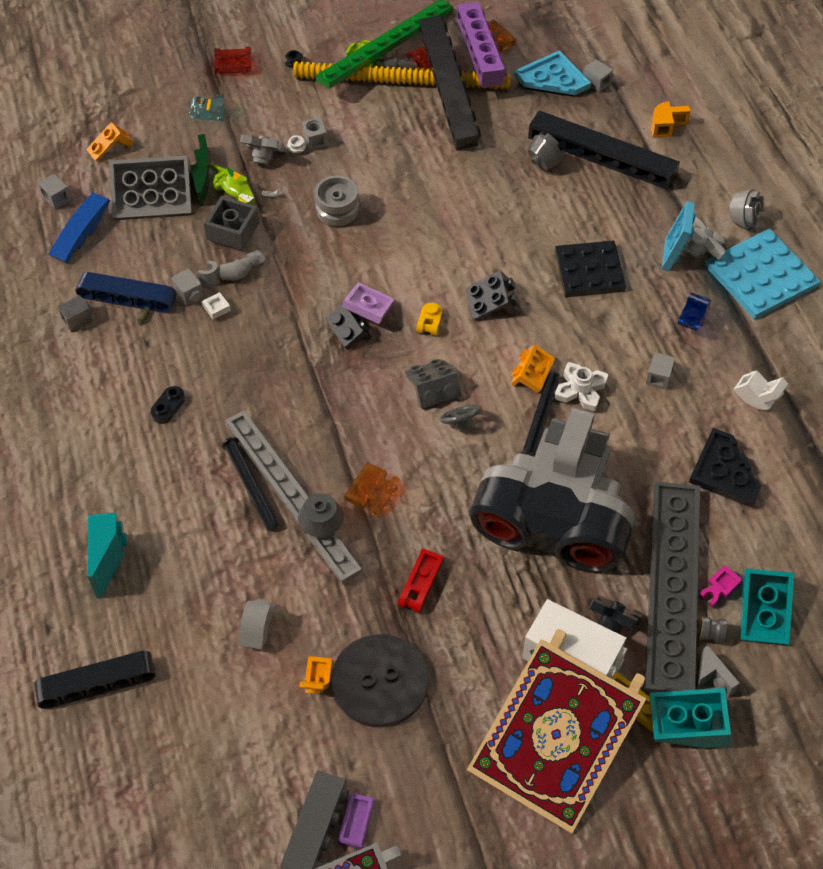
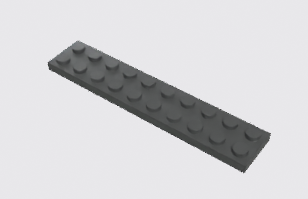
[644,481,700,693]

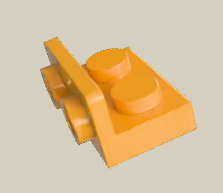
[511,344,555,393]

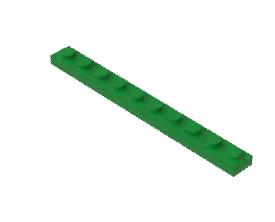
[316,0,453,89]

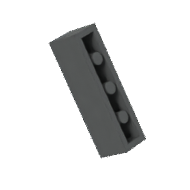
[280,770,349,869]

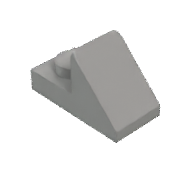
[697,646,739,698]

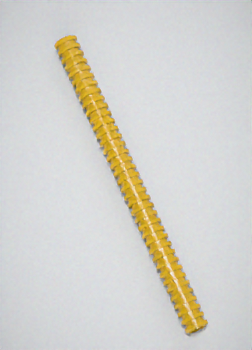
[293,61,511,90]

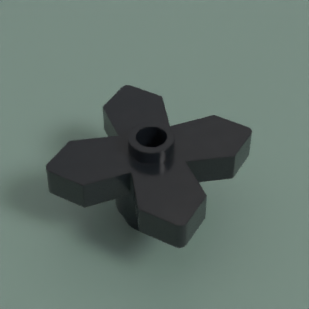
[589,595,643,634]

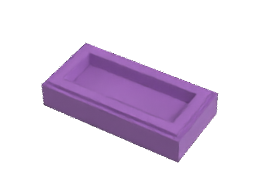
[337,793,375,849]

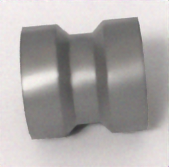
[699,616,727,643]

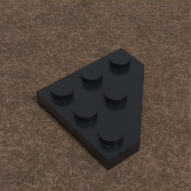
[689,428,762,508]

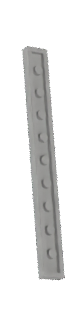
[225,411,362,585]

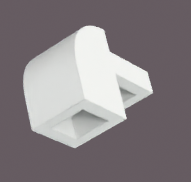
[733,370,788,410]

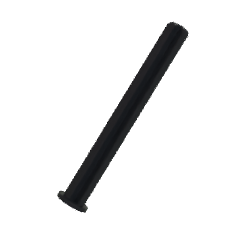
[519,371,560,457]
[221,437,278,531]

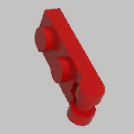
[398,548,444,614]

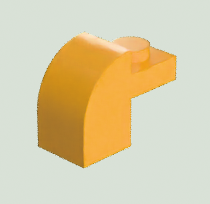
[651,101,690,138]

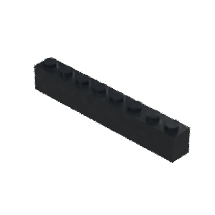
[419,15,481,150]
[528,110,680,190]

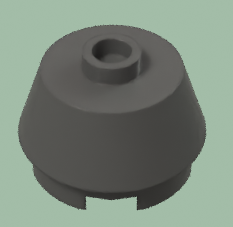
[527,131,566,171]
[298,493,344,540]

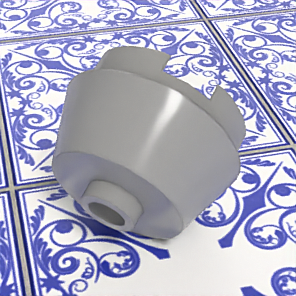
[729,189,764,229]

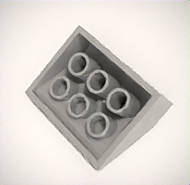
[109,155,192,219]

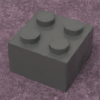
[204,196,259,250]

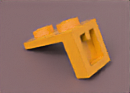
[87,122,134,162]

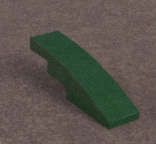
[190,134,210,206]

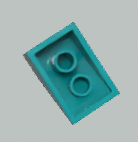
[88,512,128,599]
[740,568,794,645]
[650,688,731,748]

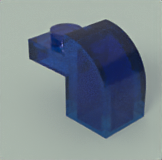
[677,292,712,331]

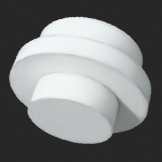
[287,135,306,153]

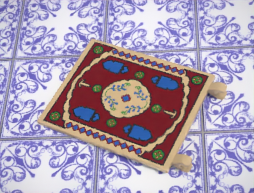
[467,629,647,834]

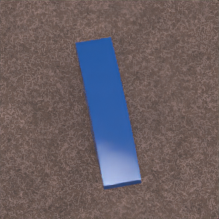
[48,192,110,264]

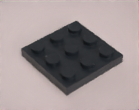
[555,240,626,298]

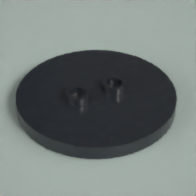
[331,634,428,727]

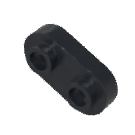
[151,386,185,424]

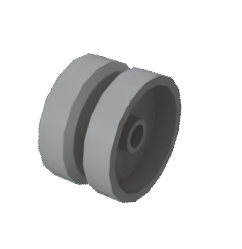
[314,175,359,226]

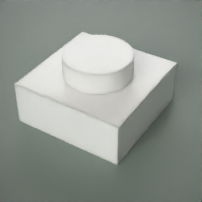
[202,292,231,319]

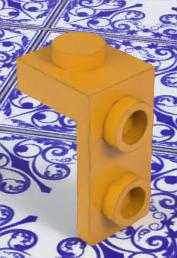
[299,656,333,694]

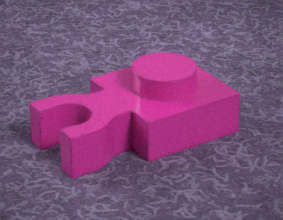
[699,565,742,608]

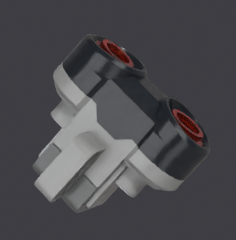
[469,407,636,572]

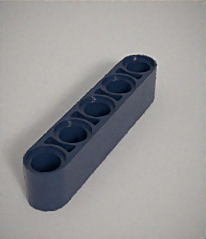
[75,272,177,313]

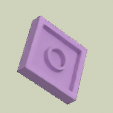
[342,282,395,324]

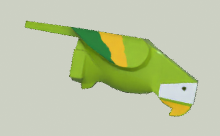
[210,163,254,205]

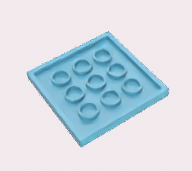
[704,228,821,320]

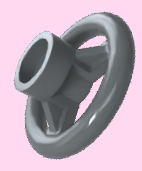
[440,404,482,430]

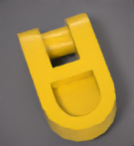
[416,303,442,336]

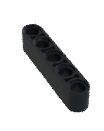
[34,651,156,709]

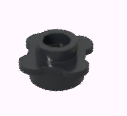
[285,50,303,67]

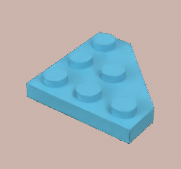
[514,50,591,95]

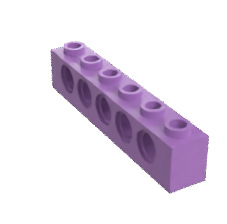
[457,2,507,88]

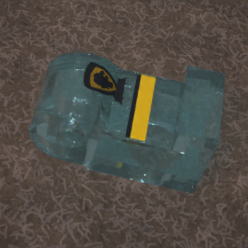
[188,95,225,121]

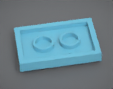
[661,201,696,271]

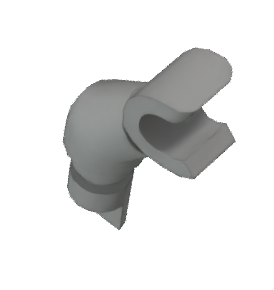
[197,250,266,287]

